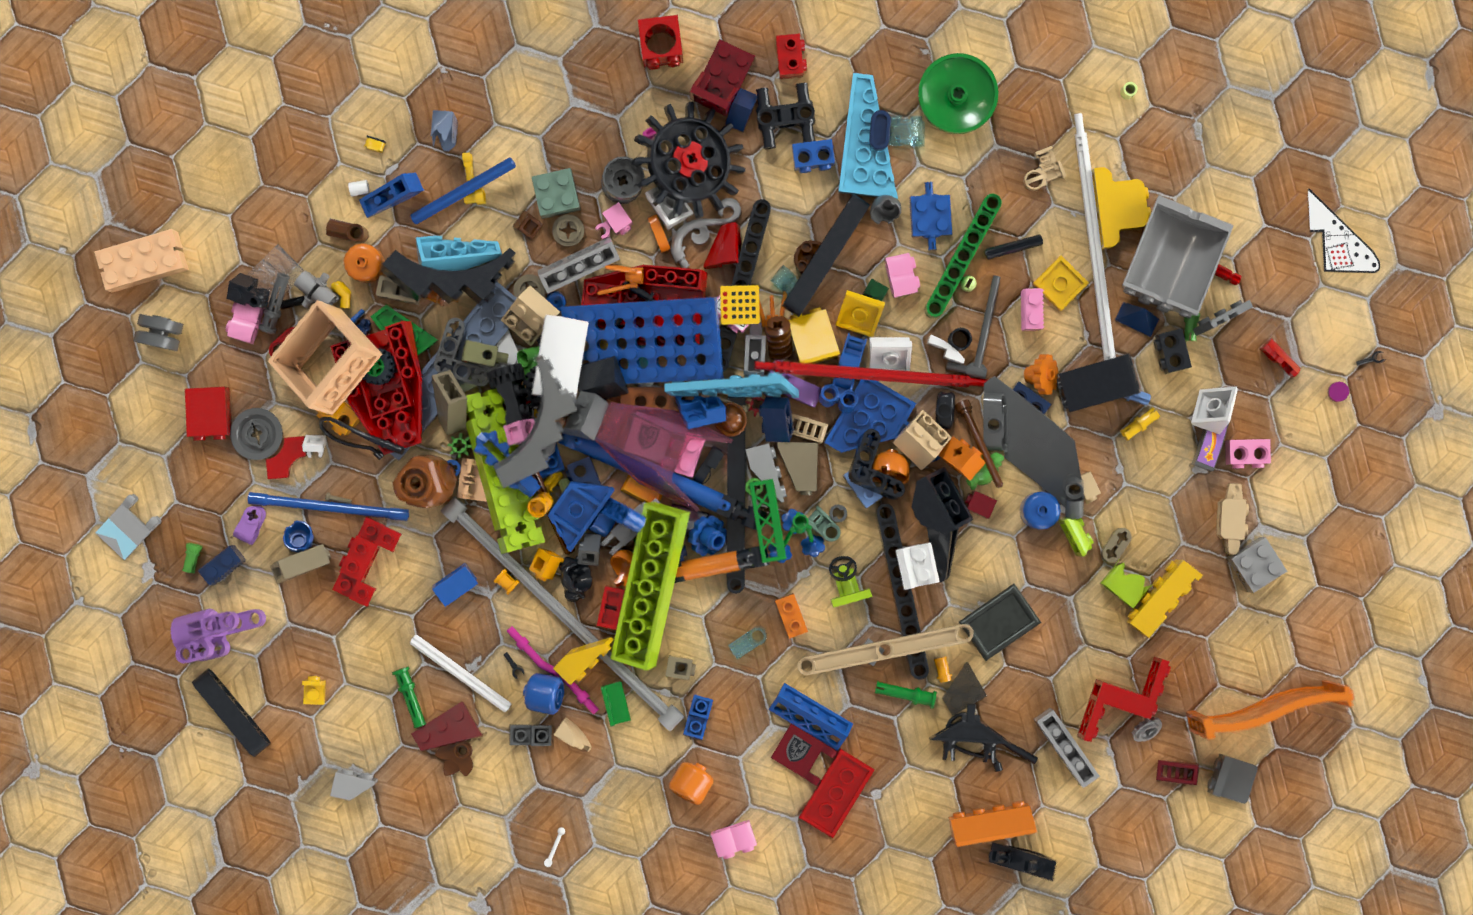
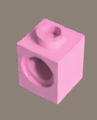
[504,419,535,445]

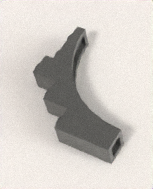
[494,355,578,488]

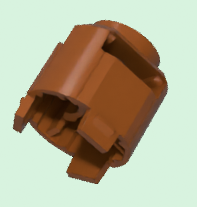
[393,455,457,509]

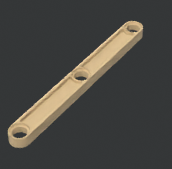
[798,624,974,675]

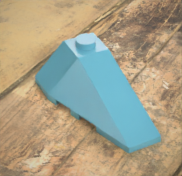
[416,236,502,271]

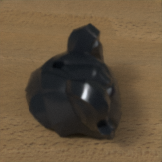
[559,556,592,602]

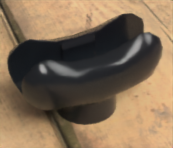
[935,391,955,430]

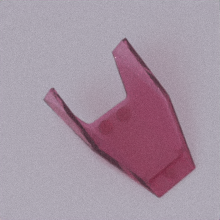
[595,402,733,512]

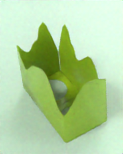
[1100,560,1153,608]

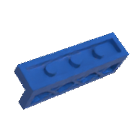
[769,683,853,751]

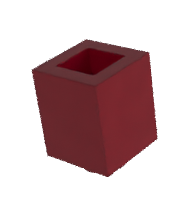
[964,491,997,519]

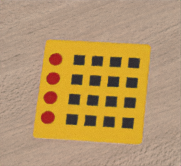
[720,285,760,325]

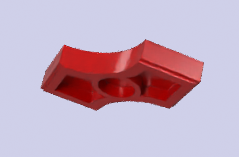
[266,436,307,479]

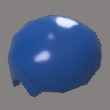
[283,520,314,553]

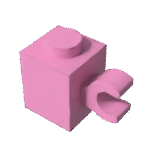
[595,202,633,239]

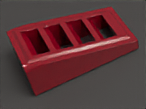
[1156,760,1199,786]

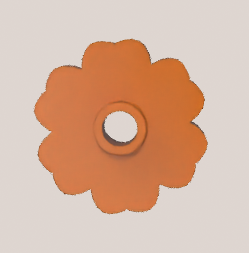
[1024,354,1058,395]

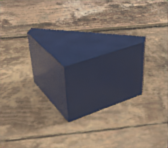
[725,88,757,132]

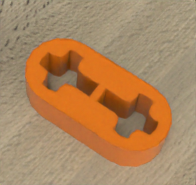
[648,214,671,253]

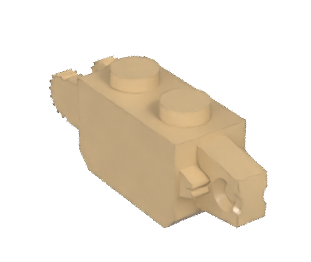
[1216,484,1249,555]

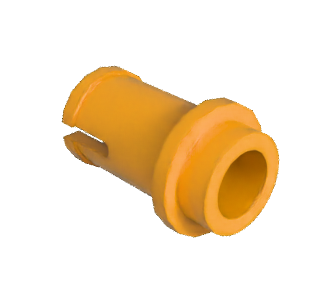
[934,657,952,683]

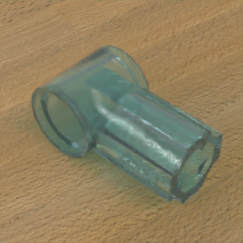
[770,265,798,295]
[728,626,767,660]

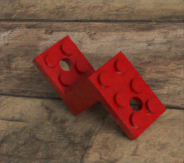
[1077,656,1171,742]

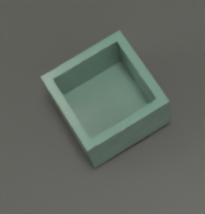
[532,168,581,219]

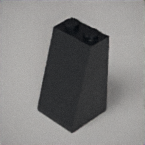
[1057,354,1141,412]

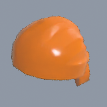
[610,549,633,589]

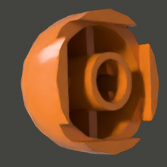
[871,449,910,485]

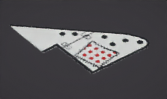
[1308,188,1380,273]

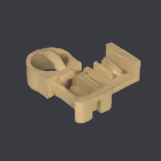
[1023,146,1066,191]

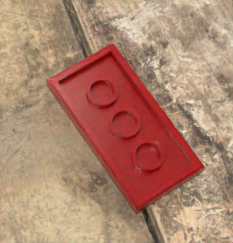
[799,748,875,838]

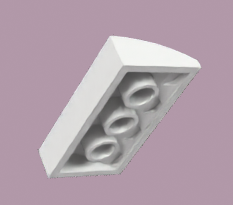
[532,315,588,397]

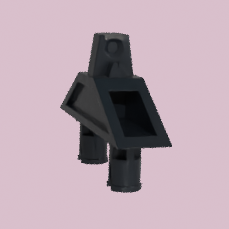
[929,704,1011,763]
[989,842,1057,881]

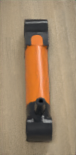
[675,545,770,583]

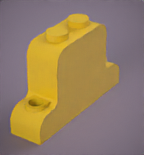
[1091,167,1151,250]

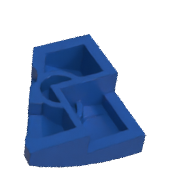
[675,396,726,429]

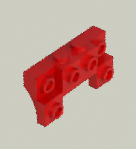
[332,517,402,607]

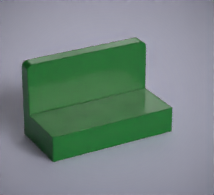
[601,681,631,727]

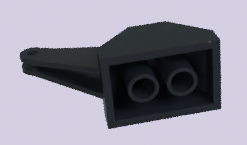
[911,467,974,582]

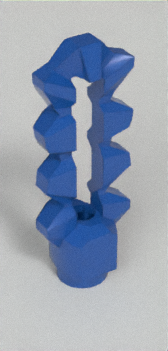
[474,430,541,498]

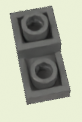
[509,724,552,746]

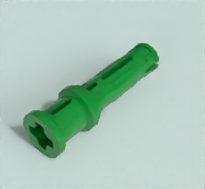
[392,666,427,728]
[875,681,937,709]

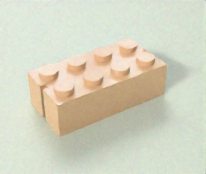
[94,229,189,293]

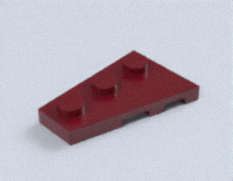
[411,702,483,751]

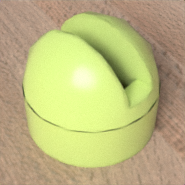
[960,275,977,292]

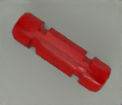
[1214,264,1242,285]

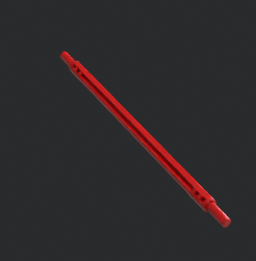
[754,361,988,388]

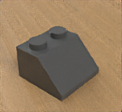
[562,391,610,441]

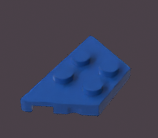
[548,481,615,552]

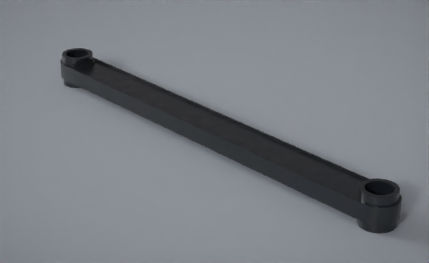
[727,375,746,594]

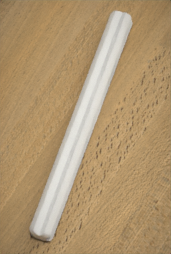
[410,635,511,712]

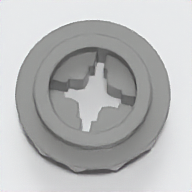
[1131,717,1162,742]

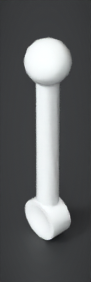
[544,827,565,867]

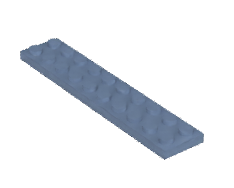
[390,282,517,461]

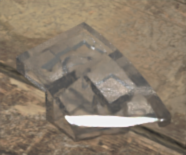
[247,244,304,304]

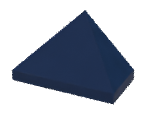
[1115,302,1159,337]

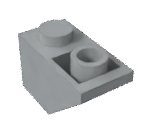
[330,768,378,801]

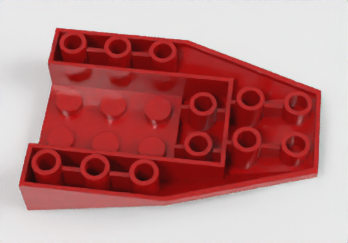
[581,264,708,347]
[330,321,422,455]

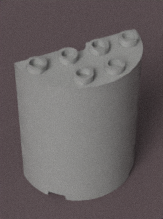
[1122,195,1234,318]

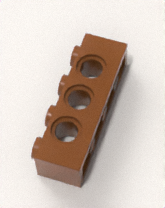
[620,387,701,416]

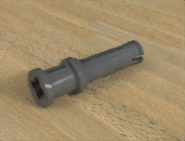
[259,272,290,334]

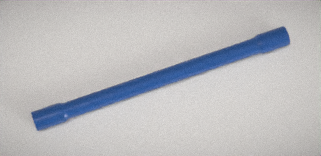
[248,492,409,521]

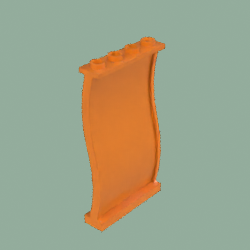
[1185,680,1354,740]

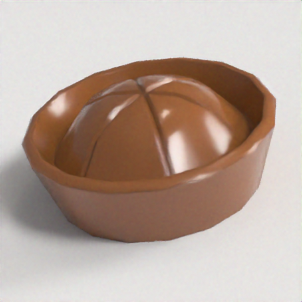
[714,402,747,437]

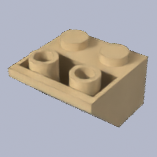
[501,286,560,346]
[892,410,952,470]

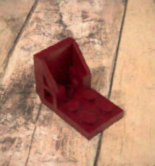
[690,39,755,116]

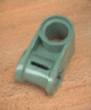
[808,505,841,542]

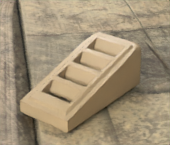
[791,413,828,444]

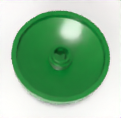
[918,53,999,134]

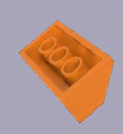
[948,801,1037,847]

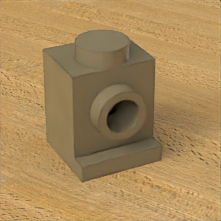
[666,655,696,680]

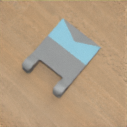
[96,494,162,560]

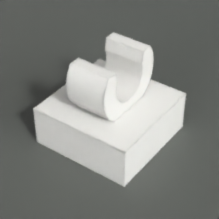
[302,435,327,458]

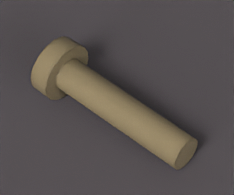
[325,492,352,504]

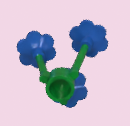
[768,509,825,563]

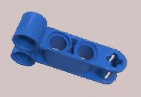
[819,333,867,413]

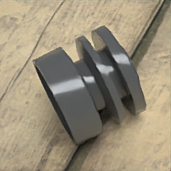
[601,156,645,204]

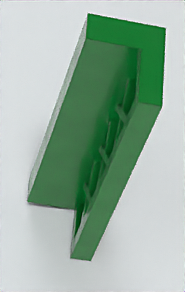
[749,479,786,563]

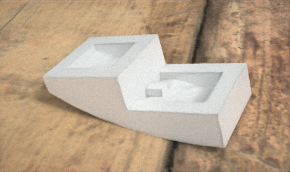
[927,335,965,365]

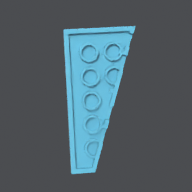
[665,373,799,398]

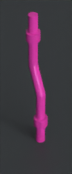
[507,626,599,715]

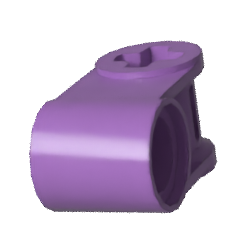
[233,505,266,545]

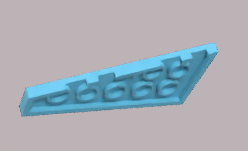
[838,73,898,199]

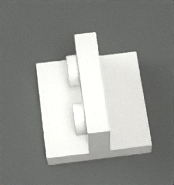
[869,337,912,371]
[896,542,939,590]

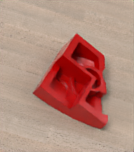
[704,222,741,269]
[1259,338,1301,377]

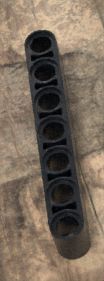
[782,193,870,317]

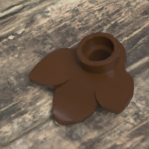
[435,741,473,776]

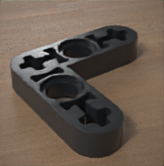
[848,429,905,500]

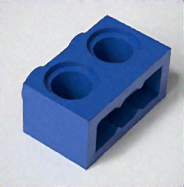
[792,139,835,173]

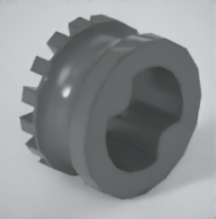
[829,504,847,522]

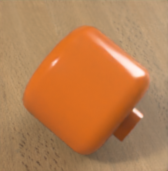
[344,243,385,283]
[669,762,714,805]

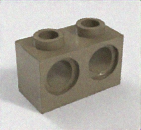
[376,276,420,305]

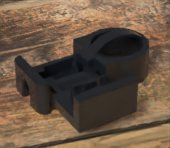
[693,446,724,485]

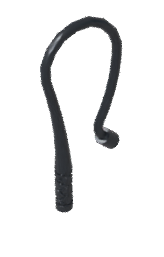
[319,417,405,460]
[946,712,1038,772]

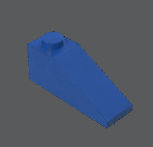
[359,172,424,218]

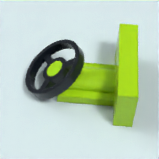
[829,556,872,608]

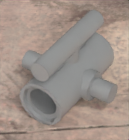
[294,271,340,308]

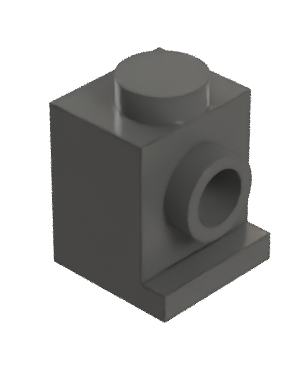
[578,533,601,566]

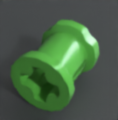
[745,478,763,496]

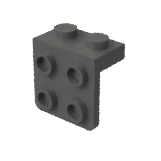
[1207,753,1258,804]

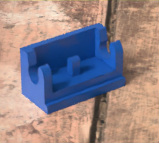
[432,563,478,607]

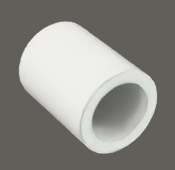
[348,180,369,197]

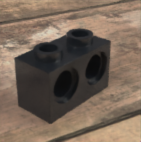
[1153,328,1192,374]

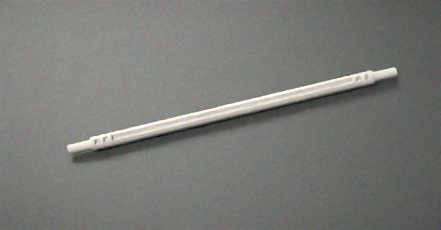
[1074,113,1116,361]

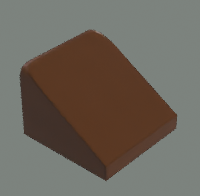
[513,211,543,240]

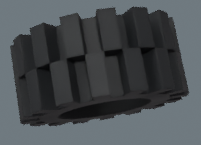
[486,363,526,389]

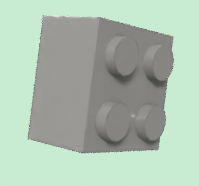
[1226,537,1287,593]

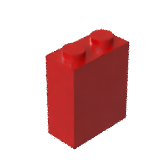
[185,386,231,441]

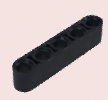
[192,668,271,757]

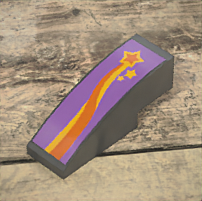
[1191,424,1229,472]

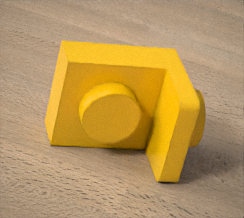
[302,676,326,705]

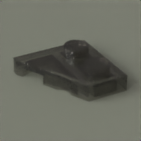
[942,662,987,716]

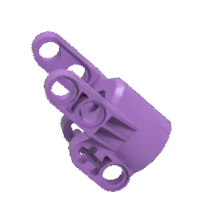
[170,608,266,663]

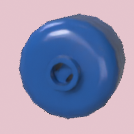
[1020,491,1061,530]
[523,673,564,715]

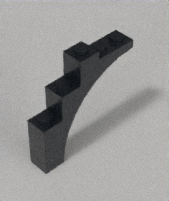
[380,248,516,306]

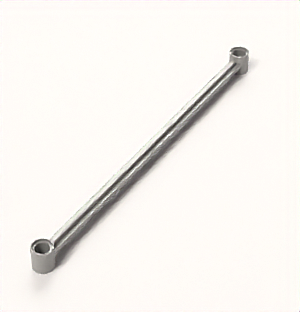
[441,496,684,731]

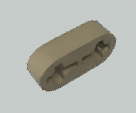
[1101,528,1131,562]

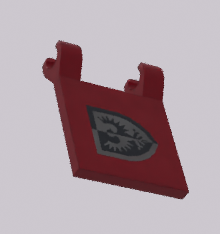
[771,723,837,786]

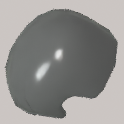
[870,195,902,224]

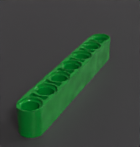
[925,193,1002,319]

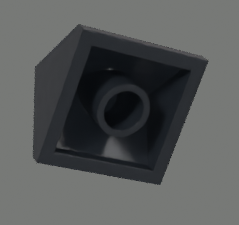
[578,356,629,400]

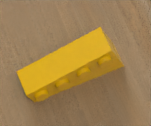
[1127,559,1203,638]

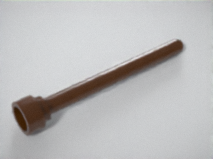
[955,399,1003,488]

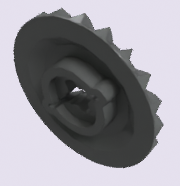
[230,408,283,460]

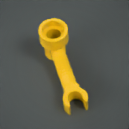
[462,152,486,205]

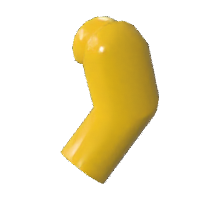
[331,281,351,309]

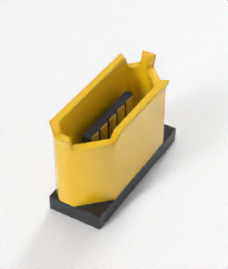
[364,135,386,153]

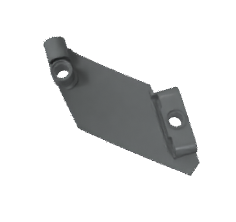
[983,376,1084,519]

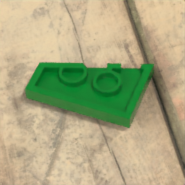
[370,305,439,357]

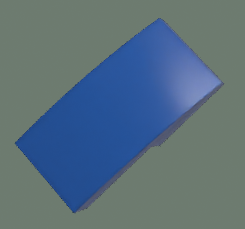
[683,695,713,740]

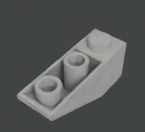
[745,443,787,502]

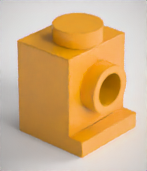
[529,548,564,581]

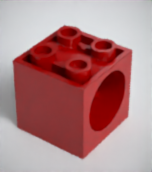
[638,15,684,70]

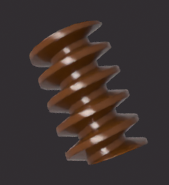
[765,316,793,361]

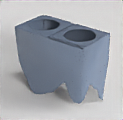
[431,110,458,151]

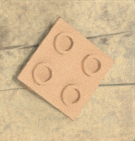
[457,458,487,502]

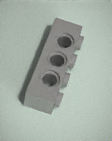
[538,237,620,294]
[1034,708,1100,788]

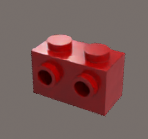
[776,33,807,79]

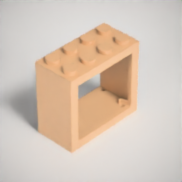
[268,300,382,415]

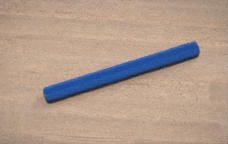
[410,157,516,224]

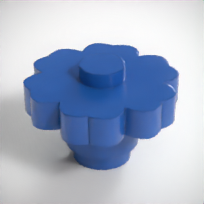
[688,515,727,556]

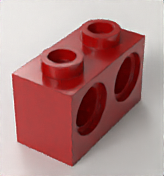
[596,585,625,630]

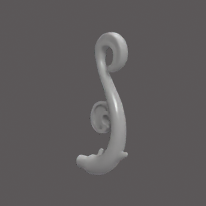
[671,198,741,268]

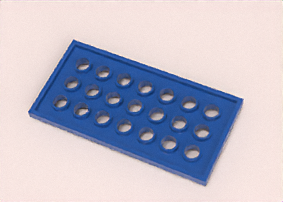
[561,297,724,386]

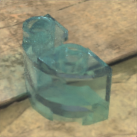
[888,115,925,146]

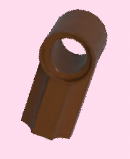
[326,218,369,244]

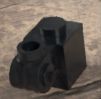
[226,273,270,308]

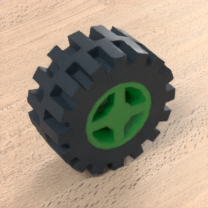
[363,348,397,385]

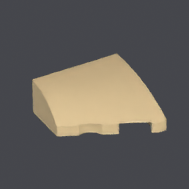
[554,718,592,752]

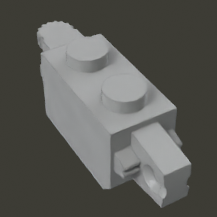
[744,321,766,378]

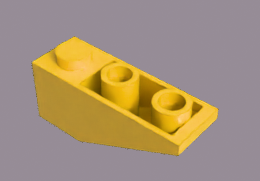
[553,637,614,685]

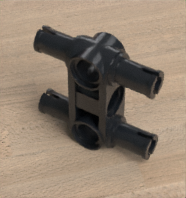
[756,83,816,150]

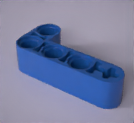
[588,498,646,537]

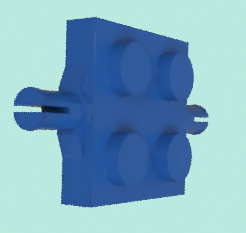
[909,182,952,250]

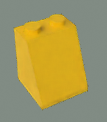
[789,307,840,364]

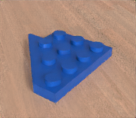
[824,380,916,453]

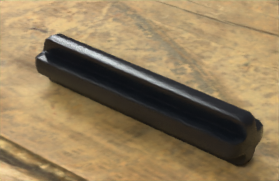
[985,234,1043,260]

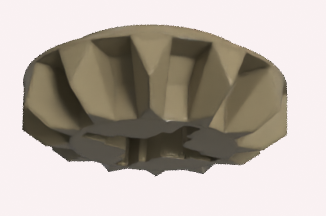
[552,214,584,247]
[513,274,546,298]

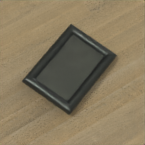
[959,583,1042,661]

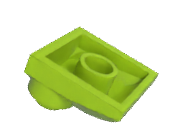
[1058,517,1094,557]

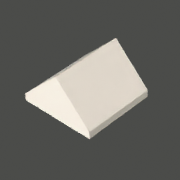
[645,187,694,230]
[1191,387,1238,435]

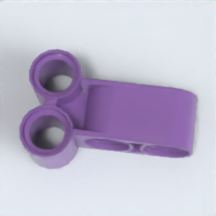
[763,360,822,408]

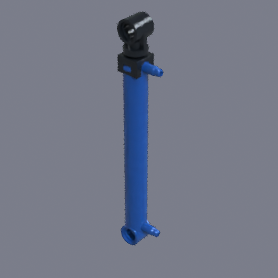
[558,433,767,531]

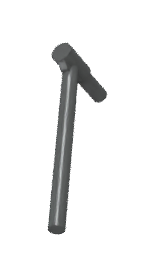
[946,275,1001,379]

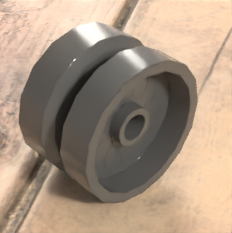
[133,314,184,351]

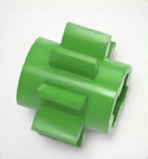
[447,433,472,458]

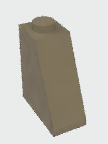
[432,370,467,435]
[777,442,818,495]
[270,544,331,584]

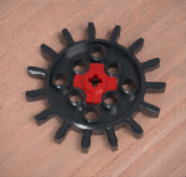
[631,101,746,219]

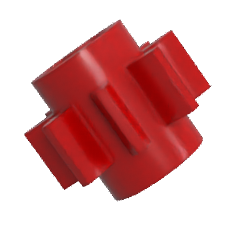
[745,397,765,417]

